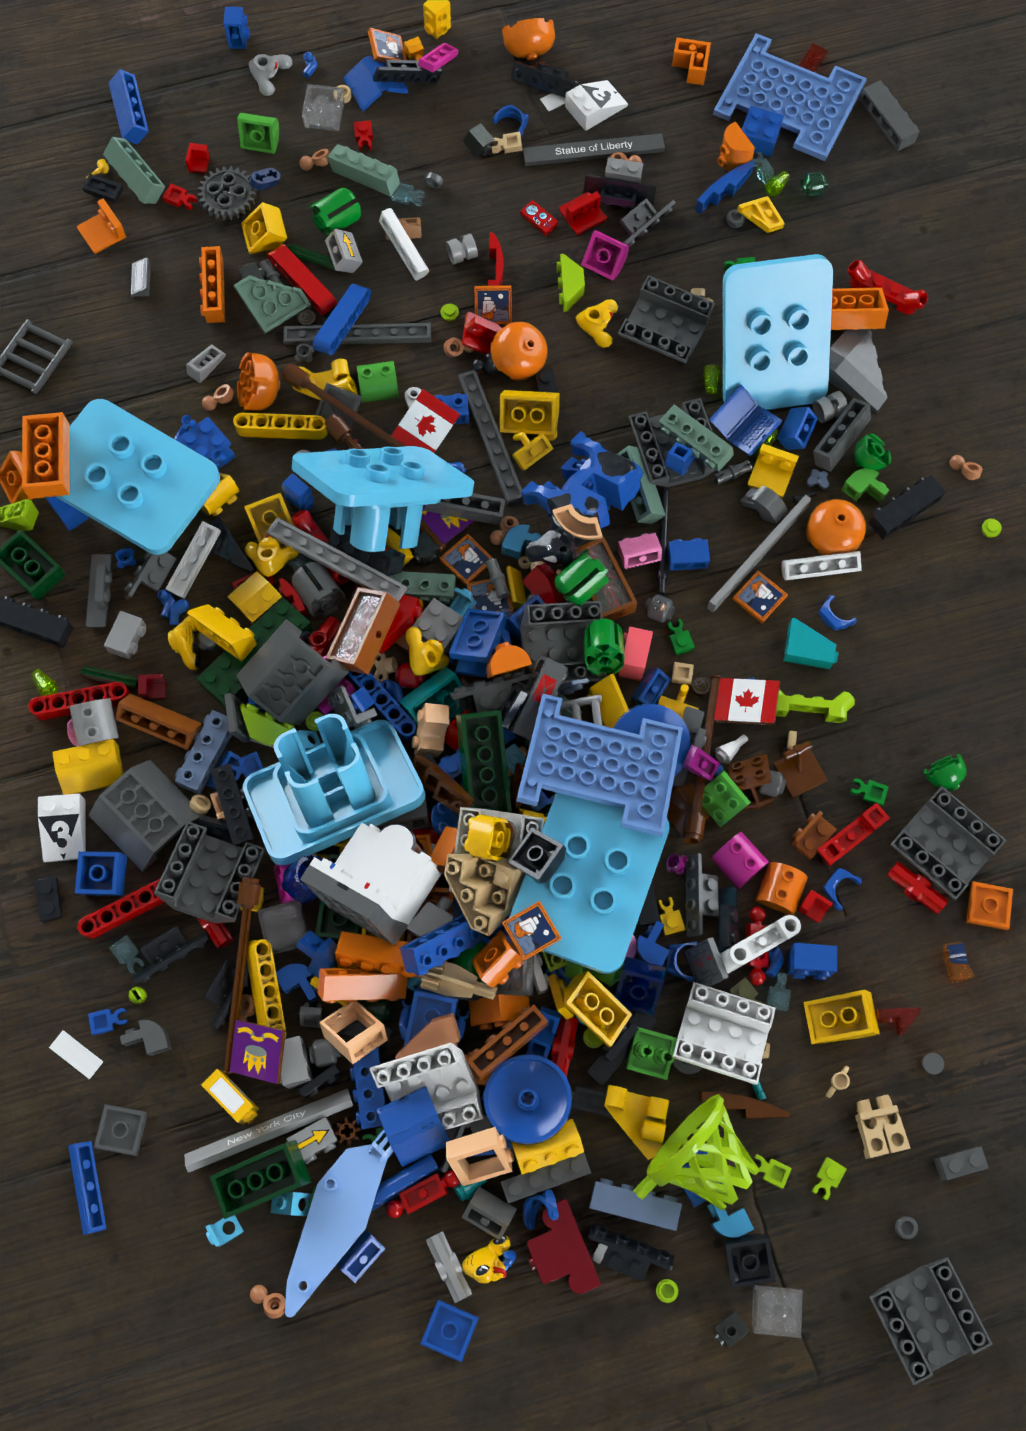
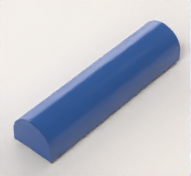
[68,1141,107,1235]
[371,1154,439,1211]

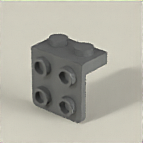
[328,685,377,730]

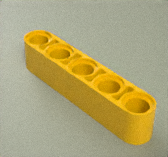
[233,413,328,440]
[246,939,286,1037]

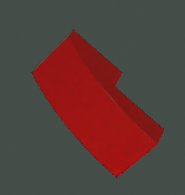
[279,578,310,616]

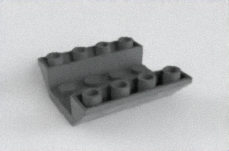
[618,275,715,364]
[628,398,716,487]
[520,601,607,684]
[236,619,350,726]
[88,760,201,872]
[890,786,1007,900]
[154,821,265,923]
[869,1257,993,1385]

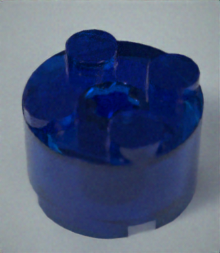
[281,855,323,904]

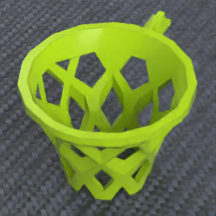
[633,1094,759,1210]

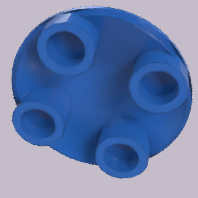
[431,802,459,836]

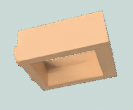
[320,1002,388,1064]
[446,1127,514,1186]

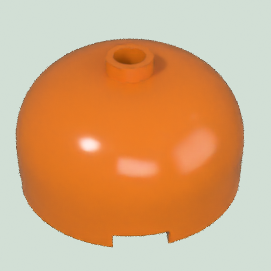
[502,18,555,60]
[491,322,548,381]
[237,353,280,411]
[806,499,866,555]

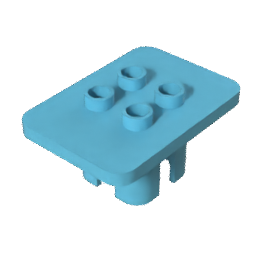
[723,254,833,410]
[55,399,220,555]
[292,446,474,552]
[243,714,425,865]
[509,792,669,974]

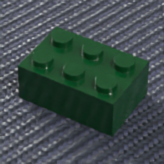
[0,529,66,601]

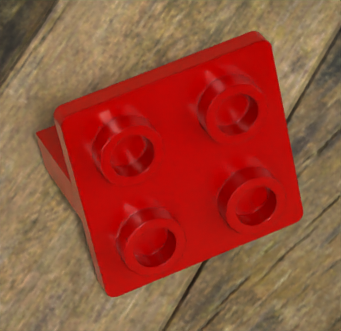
[559,191,607,235]
[462,312,502,355]

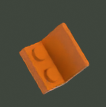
[77,198,126,254]

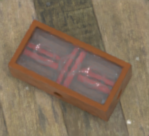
[576,537,637,621]
[326,587,400,675]

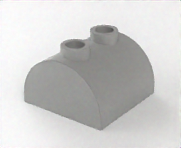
[69,698,119,746]

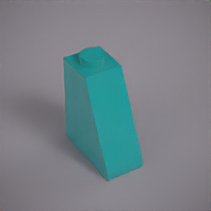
[783,618,838,669]

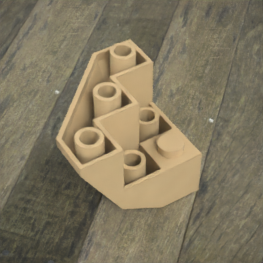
[444,854,526,936]

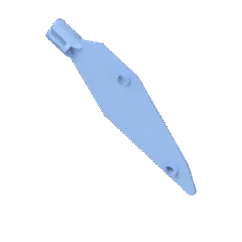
[285,1129,393,1317]

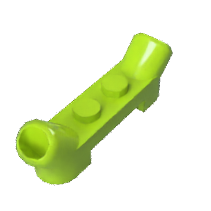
[776,689,855,723]

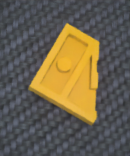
[737,196,785,233]

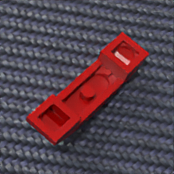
[488,233,503,286]
[816,803,890,866]

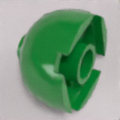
[854,433,891,472]
[924,754,967,791]

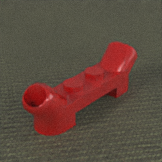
[847,260,928,314]
[292,510,350,585]

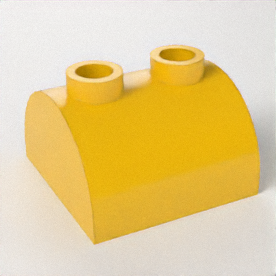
[201,472,239,516]

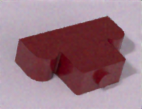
[527,1199,601,1294]

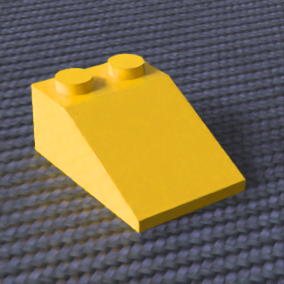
[244,492,294,548]
[803,990,880,1044]

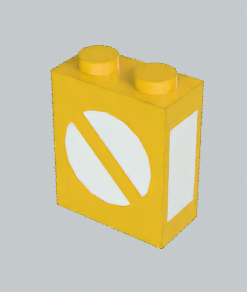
[201,1069,259,1125]

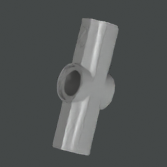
[426,1231,472,1303]

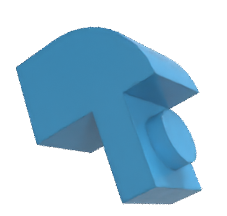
[501,525,542,560]
[707,1202,754,1238]

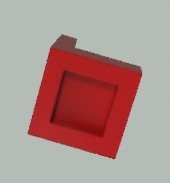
[185,143,210,174]
[797,889,833,923]

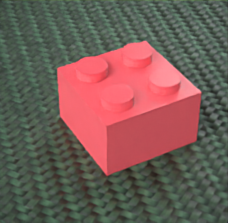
[618,627,653,681]

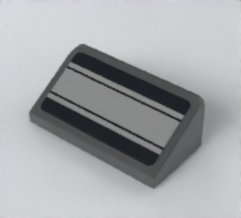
[131,258,151,297]

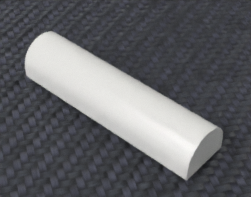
[379,209,429,281]
[781,551,862,580]

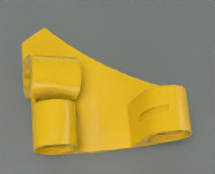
[292,359,358,400]
[604,1085,669,1160]

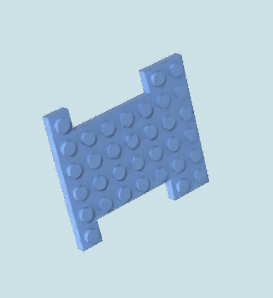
[713,33,867,161]
[516,694,683,837]

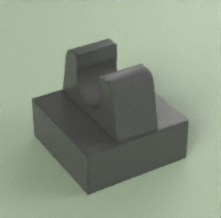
[299,1002,322,1028]

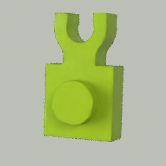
[754,1154,792,1189]
[811,1157,847,1200]

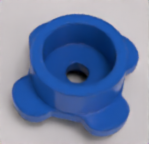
[115,548,136,569]

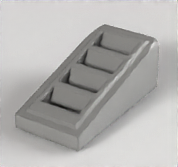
[186,344,226,383]

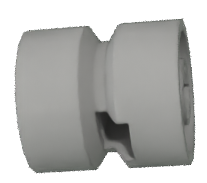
[446,234,478,265]
[813,391,848,423]

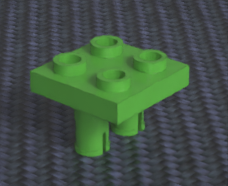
[702,771,751,827]
[625,1027,677,1080]

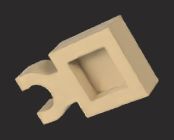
[491,132,523,154]

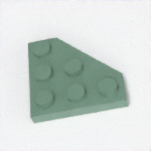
[233,275,311,334]

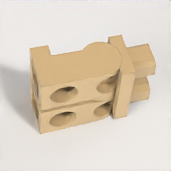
[855,1095,910,1159]

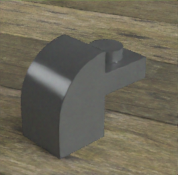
[740,485,788,524]
[120,1020,172,1056]

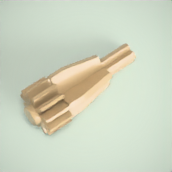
[420,961,497,1000]

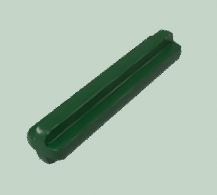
[288,244,335,270]
[80,666,138,689]

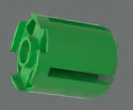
[309,188,361,238]
[554,550,612,606]
[583,618,625,676]

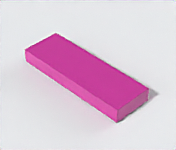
[418,43,459,72]

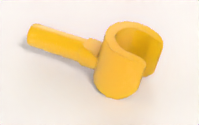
[86,159,109,178]

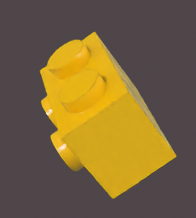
[423,0,451,39]

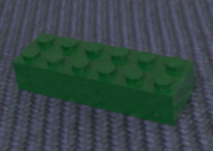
[196,597,313,709]
[456,710,512,813]

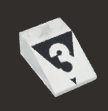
[565,80,628,131]
[38,794,86,862]

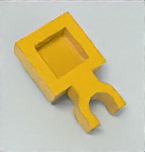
[658,897,685,936]

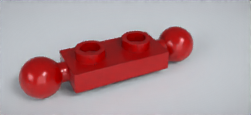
[746,906,769,986]
[386,1169,460,1218]

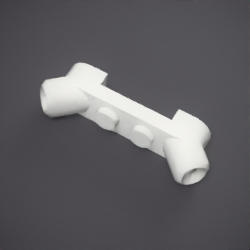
[720,915,801,974]

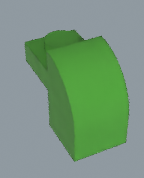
[842,469,889,503]

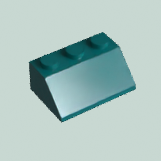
[398,667,464,727]

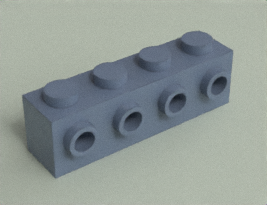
[175,710,232,794]
[589,1178,682,1231]

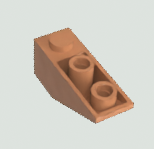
[395,1013,461,1059]

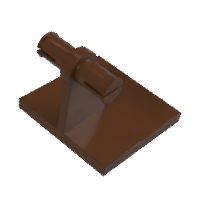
[773,741,828,799]
[728,754,774,811]

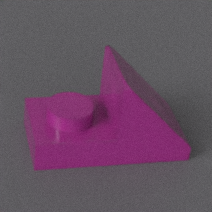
[683,745,720,781]

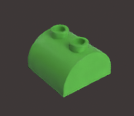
[237,112,279,154]
[357,361,399,403]

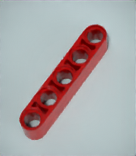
[267,243,337,316]
[28,682,130,720]
[77,878,165,939]

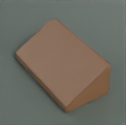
[385,217,422,240]

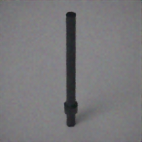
[656,487,669,595]

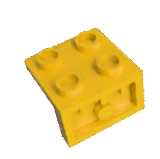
[747,444,799,498]

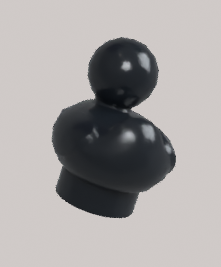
[472,352,502,376]

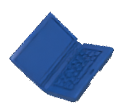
[343,56,408,112]
[709,385,782,456]
[376,1086,451,1167]

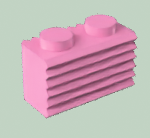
[618,533,662,569]

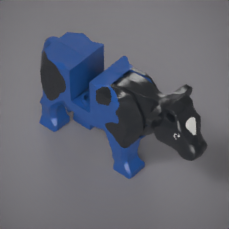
[521,431,643,566]

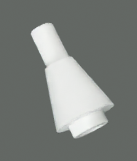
[715,734,748,764]

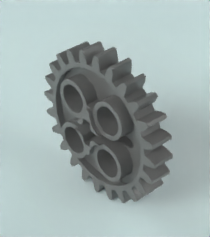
[198,166,257,220]

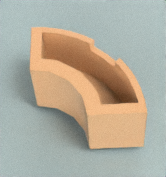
[552,504,603,540]
[412,703,449,758]

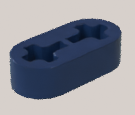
[249,168,281,190]

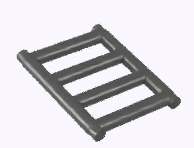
[0,319,73,395]

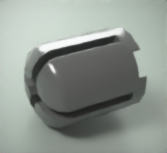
[292,562,345,618]

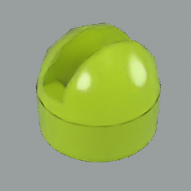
[129,987,147,1004]

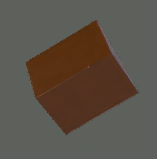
[667,782,712,837]

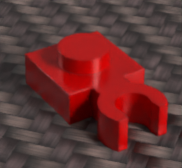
[353,120,373,151]
[162,184,197,210]

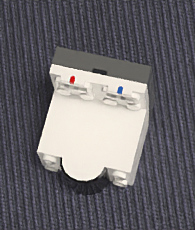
[300,823,441,946]

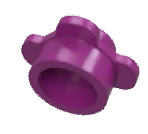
[666,853,688,875]

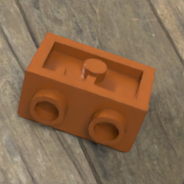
[791,811,837,860]

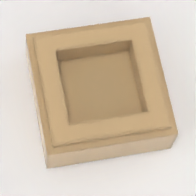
[671,662,694,685]

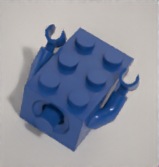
[174,415,236,469]
[449,609,511,678]
[398,985,469,1046]

